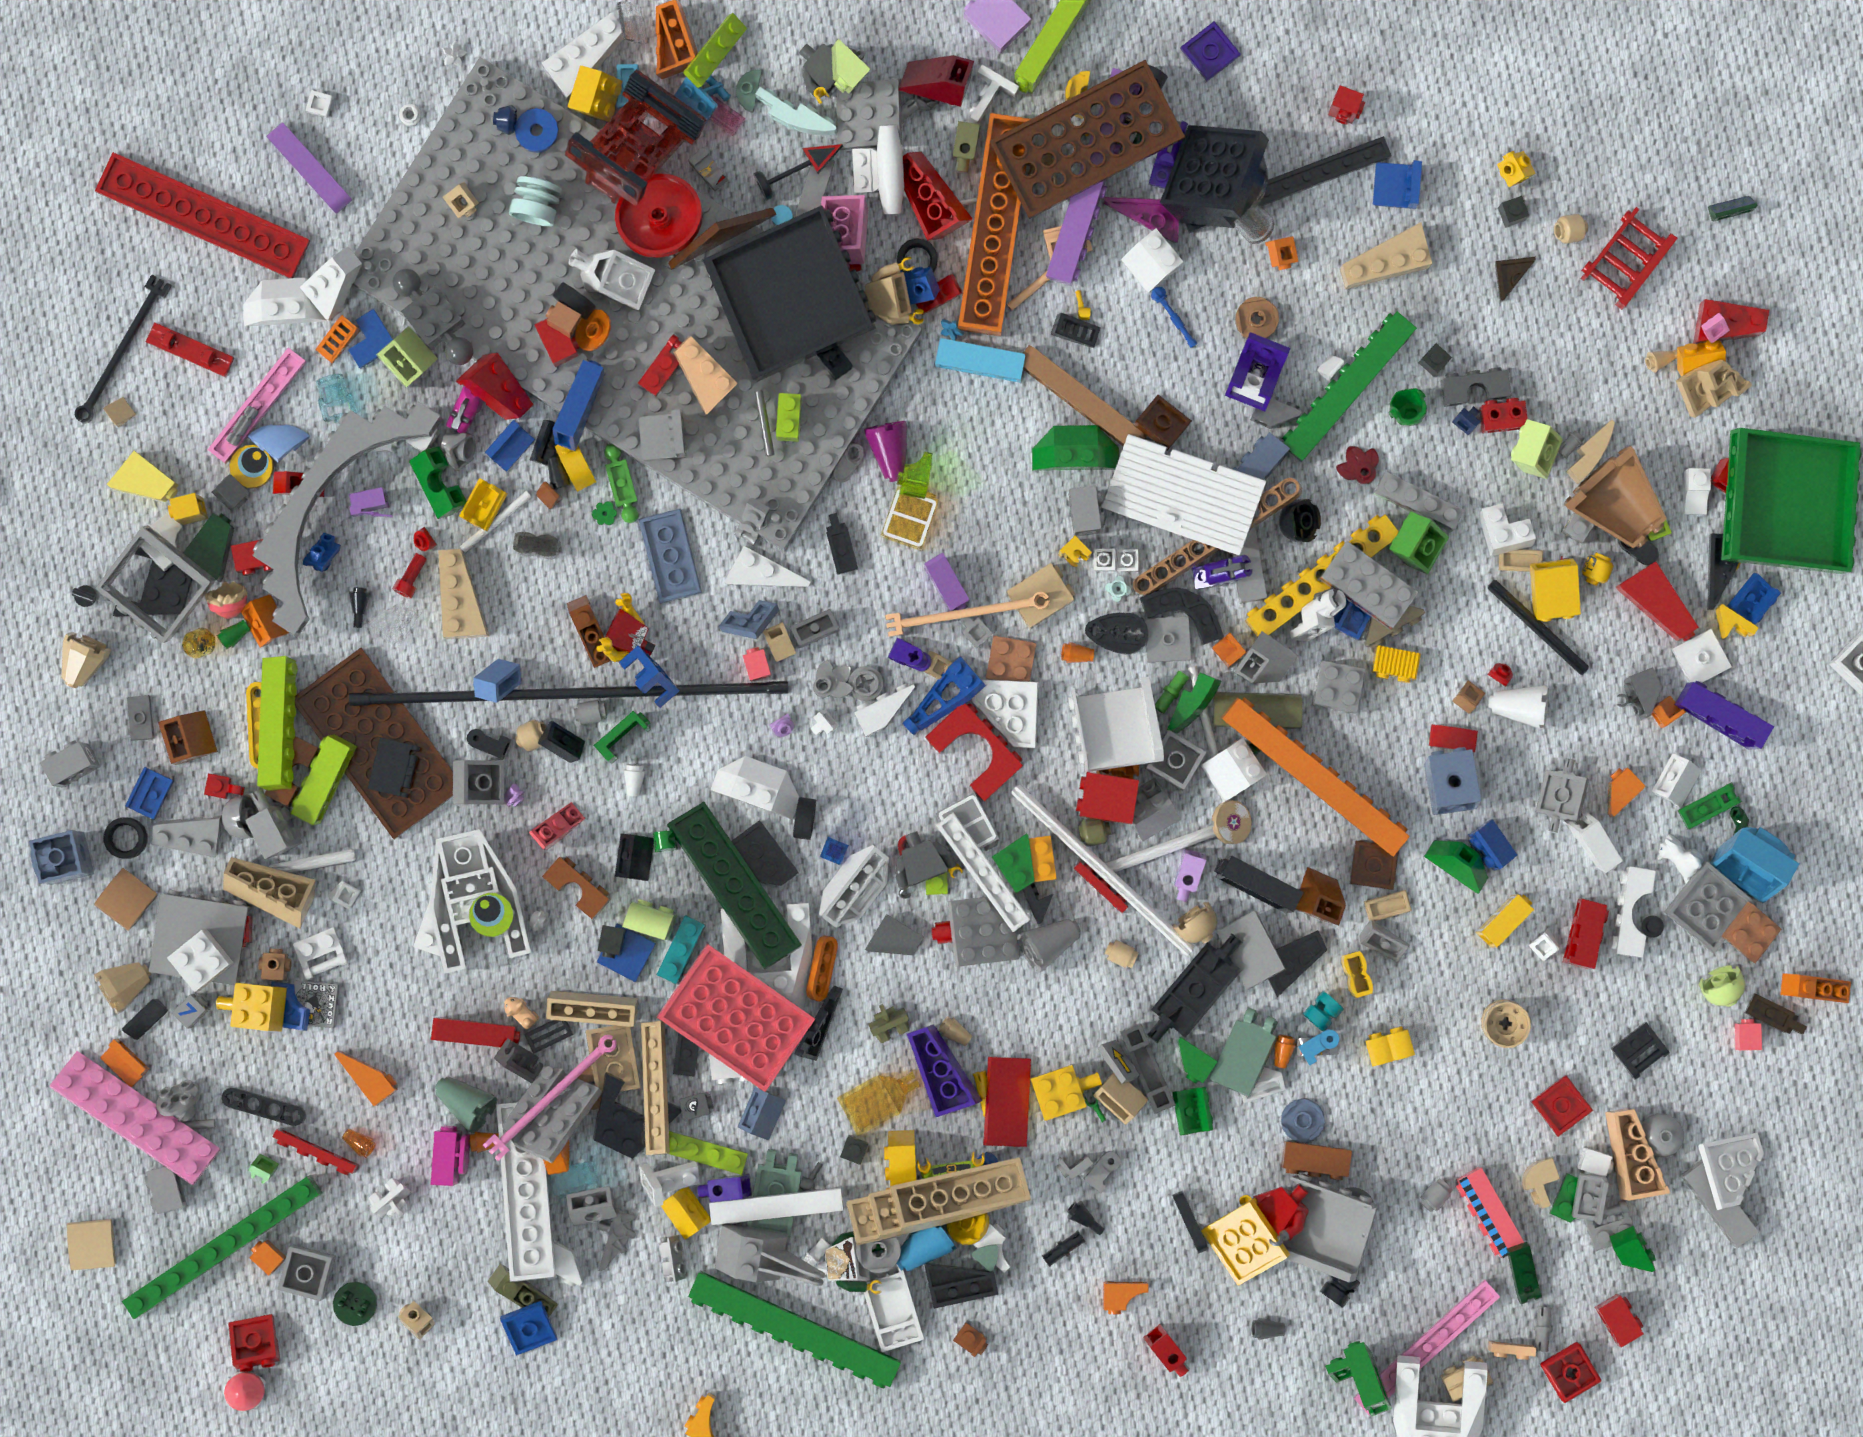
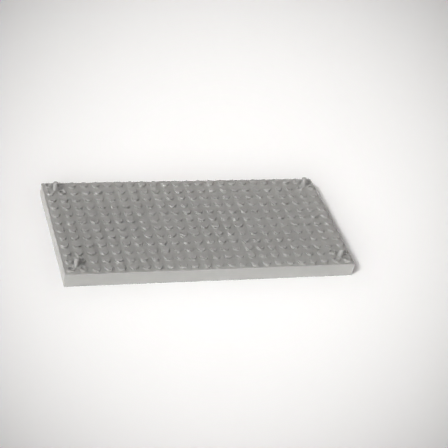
[352,57,922,552]

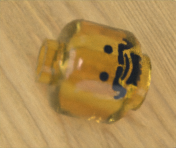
[182,628,216,659]

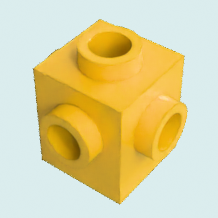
[1497,151,1536,187]

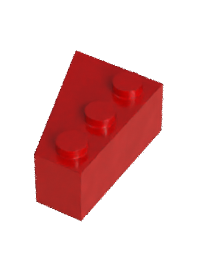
[1693,299,1769,344]
[456,353,534,420]

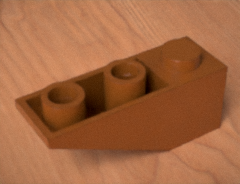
[566,595,612,668]

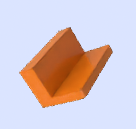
[241,595,289,648]
[100,1039,150,1087]

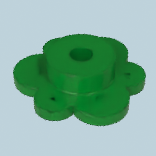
[592,501,617,525]

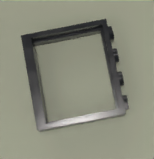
[1214,856,1304,913]

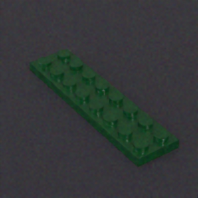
[667,802,802,970]

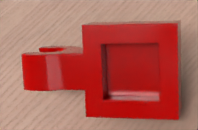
[204,773,245,799]

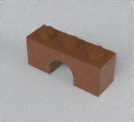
[265,736,321,807]
[542,856,611,920]

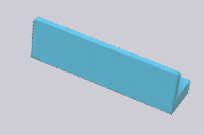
[935,338,1025,383]

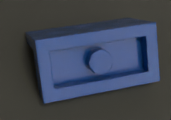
[485,420,535,472]

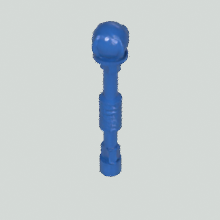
[1151,287,1198,348]

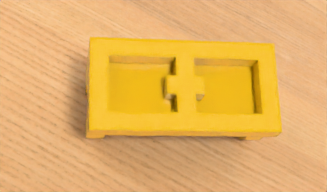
[459,478,508,531]
[1058,535,1092,567]

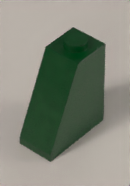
[183,513,234,582]

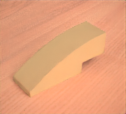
[1566,420,1615,484]

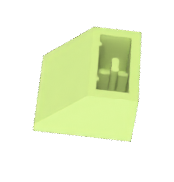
[376,326,438,387]

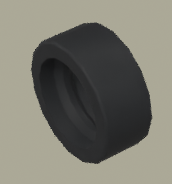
[897,238,938,273]
[553,282,596,320]
[793,797,816,840]
[103,817,148,859]

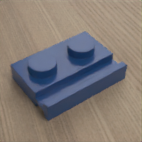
[125,767,174,820]

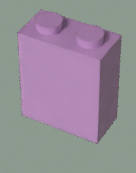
[964,0,1031,54]

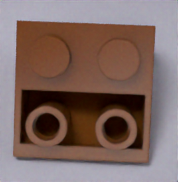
[158,710,218,765]
[1295,867,1346,926]

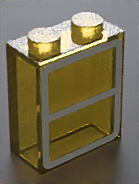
[881,484,939,551]

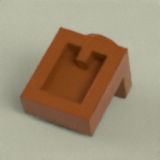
[953,1322,988,1357]

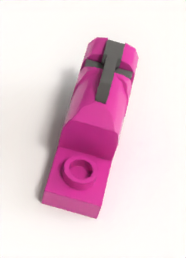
[446,386,484,433]

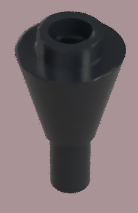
[349,587,371,628]
[1067,1201,1104,1235]

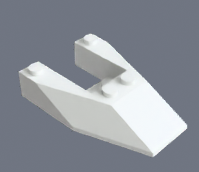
[429,829,531,974]
[721,903,813,1010]
[1393,1355,1487,1437]

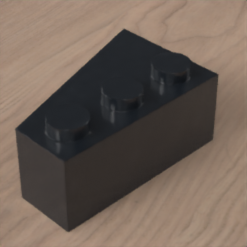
[924,1263,999,1309]

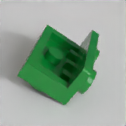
[1172,1087,1213,1136]

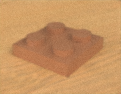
[986,635,1036,681]
[1722,902,1782,964]

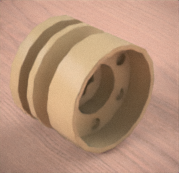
[1481,999,1531,1048]

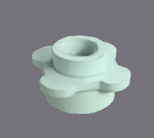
[1105,576,1131,602]

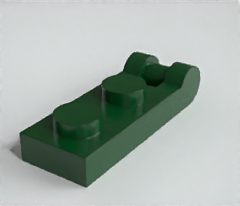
[1506,1242,1542,1305]

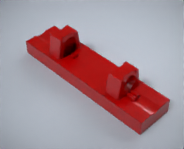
[145,322,234,378]

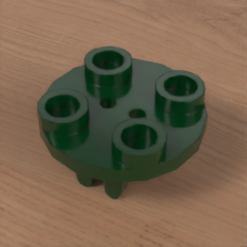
[333,1281,377,1326]

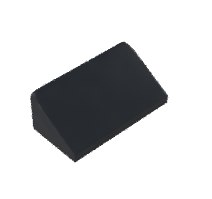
[529,420,558,466]
[538,721,585,763]
[122,999,168,1040]

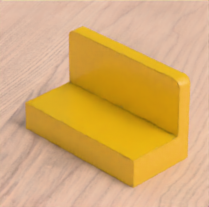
[661,1187,711,1240]

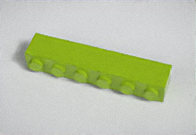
[257,656,298,791]

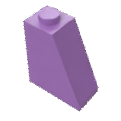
[924,553,969,611]

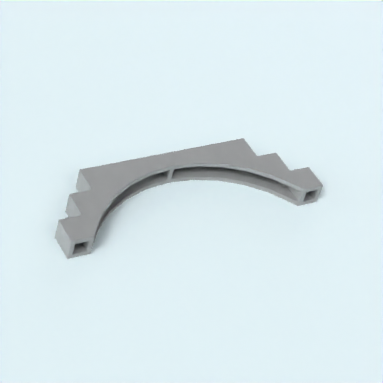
[253,401,443,637]

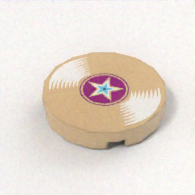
[1212,800,1252,844]

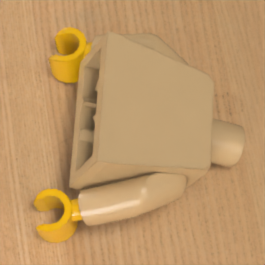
[865,257,924,325]

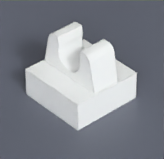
[811,709,839,735]

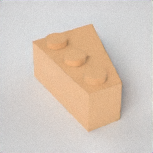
[674,336,738,414]

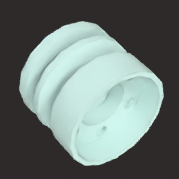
[509,176,562,227]

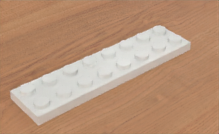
[496,1102,555,1282]

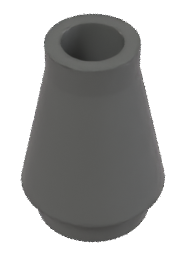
[1251,1318,1285,1340]

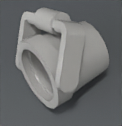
[441,433,476,471]

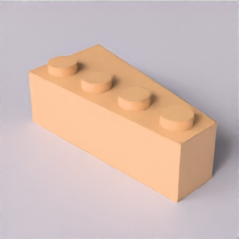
[1605,1108,1670,1201]

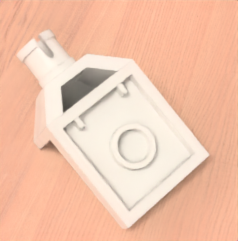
[569,249,655,310]

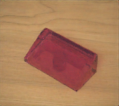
[709,95,745,136]

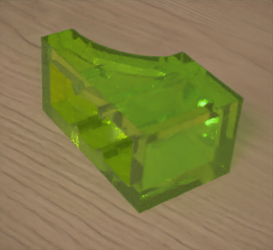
[896,451,933,499]

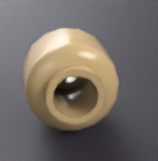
[1554,214,1588,244]
[515,719,546,752]

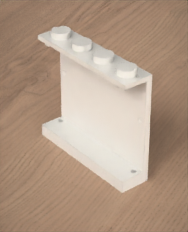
[1068,677,1164,772]

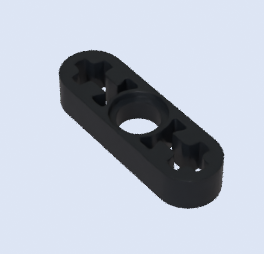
[1172,1191,1209,1254]

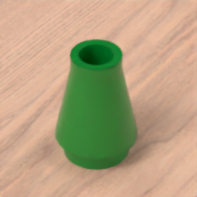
[216,620,250,650]

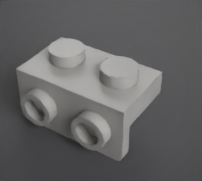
[1057,1155,1093,1180]
[1572,1173,1611,1224]

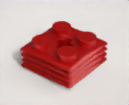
[1540,1342,1601,1403]

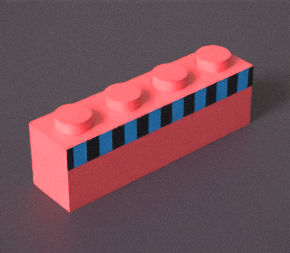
[1455,1167,1524,1258]

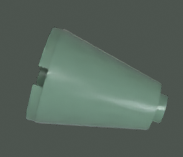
[435,1076,498,1133]

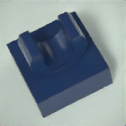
[1452,406,1481,435]

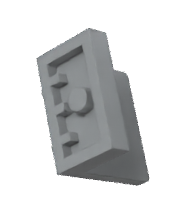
[638,409,686,461]

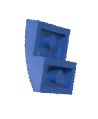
[1333,599,1371,640]

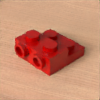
[228,1314,280,1372]

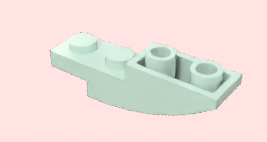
[755,87,837,135]

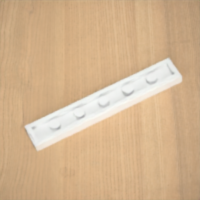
[936,812,1031,932]
[709,1188,843,1225]

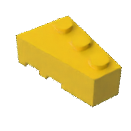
[884,1130,917,1190]

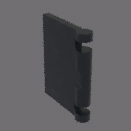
[368,738,420,798]

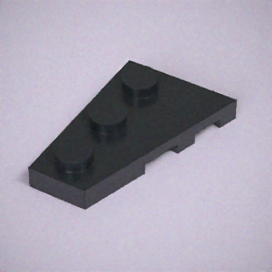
[1268,930,1327,998]

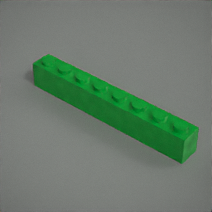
[1282,311,1417,462]

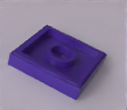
[1180,21,1241,82]

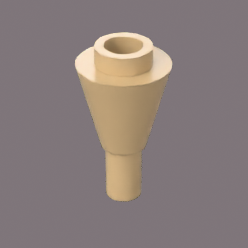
[1645,349,1677,373]

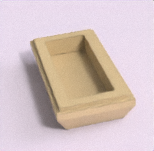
[1498,549,1543,572]
[1364,890,1412,921]

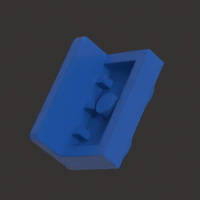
[1727,573,1781,625]

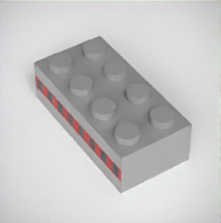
[1319,541,1419,630]

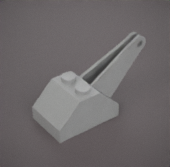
[715,1223,825,1286]

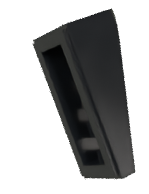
[1051,313,1101,348]

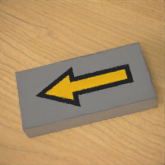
[1097,1040,1139,1084]

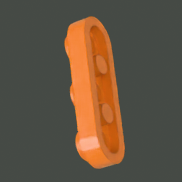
[806,935,838,1001]

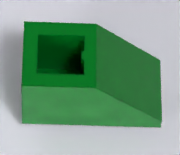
[1609,1226,1656,1272]

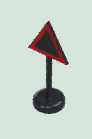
[753,144,843,201]

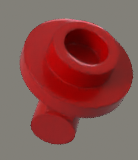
[413,527,437,551]
[1487,663,1513,687]

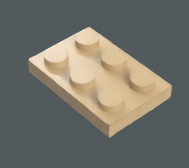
[585,1025,640,1092]

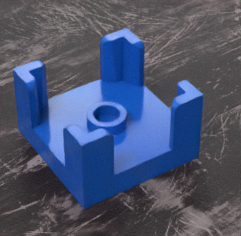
[619,645,680,708]

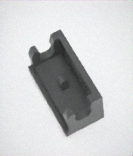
[494,1038,543,1084]

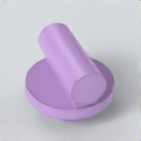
[769,714,794,737]
[504,784,525,807]

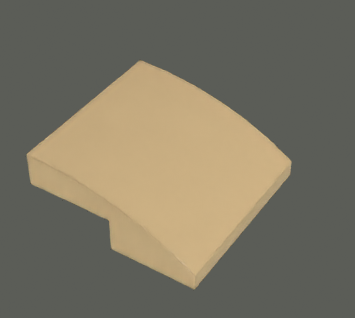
[67,1219,116,1270]

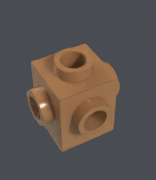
[258,949,292,980]

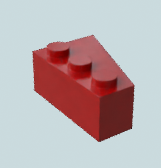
[1562,898,1609,969]

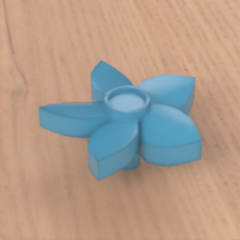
[940,319,964,341]

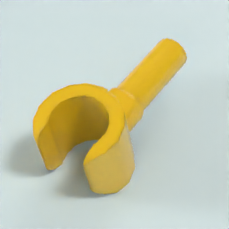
[1075,290,1090,320]

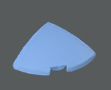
[247,424,310,462]

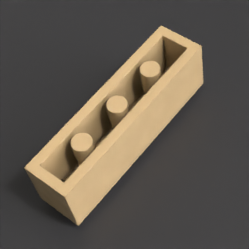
[546,991,638,1027]

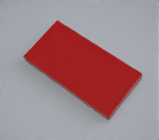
[983,1057,1031,1147]

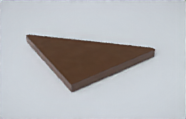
[668,208,777,270]

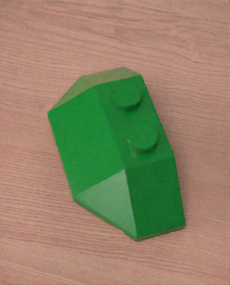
[1032,425,1119,471]

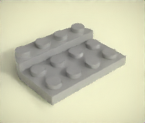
[503,1067,602,1163]

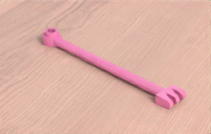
[483,1035,617,1161]

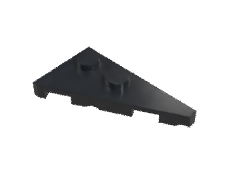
[1707,533,1739,610]
[794,985,843,1061]

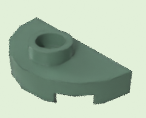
[736,70,762,113]

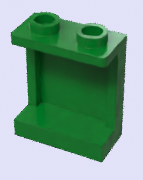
[594,711,651,764]

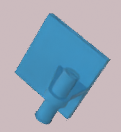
[667,75,731,129]

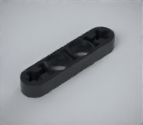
[221,1088,306,1126]

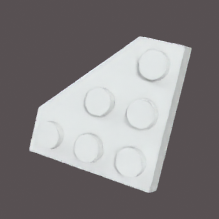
[972,679,1039,748]
[1698,1133,1764,1210]

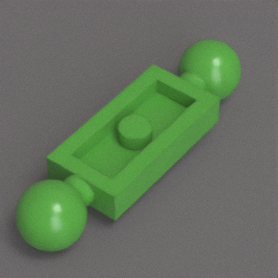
[604,444,639,523]

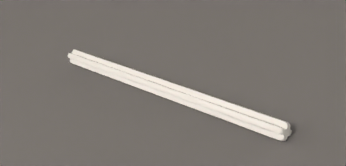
[1012,785,1194,956]

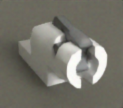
[1290,589,1346,642]

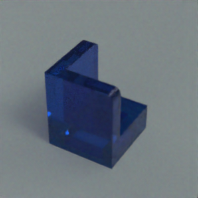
[820,837,849,866]

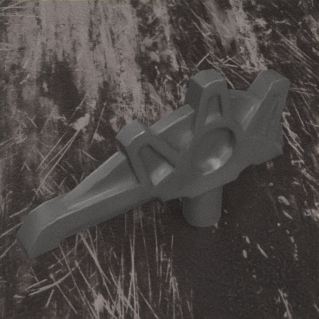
[598,1208,636,1271]

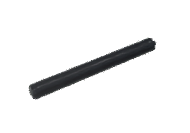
[1487,580,1589,675]

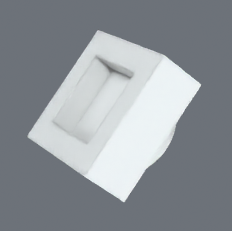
[305,90,333,118]

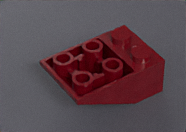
[898,55,974,107]

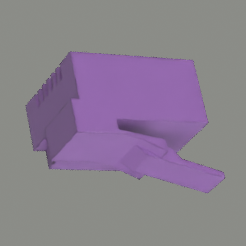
[349,487,393,518]

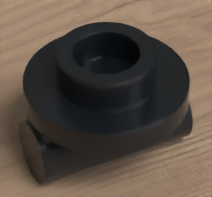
[72,585,97,607]

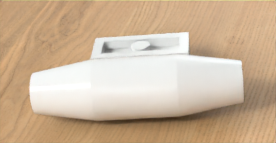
[852,125,904,214]

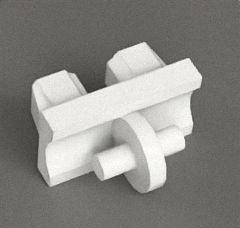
[369,1178,412,1218]

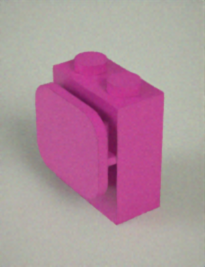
[430,1125,470,1186]

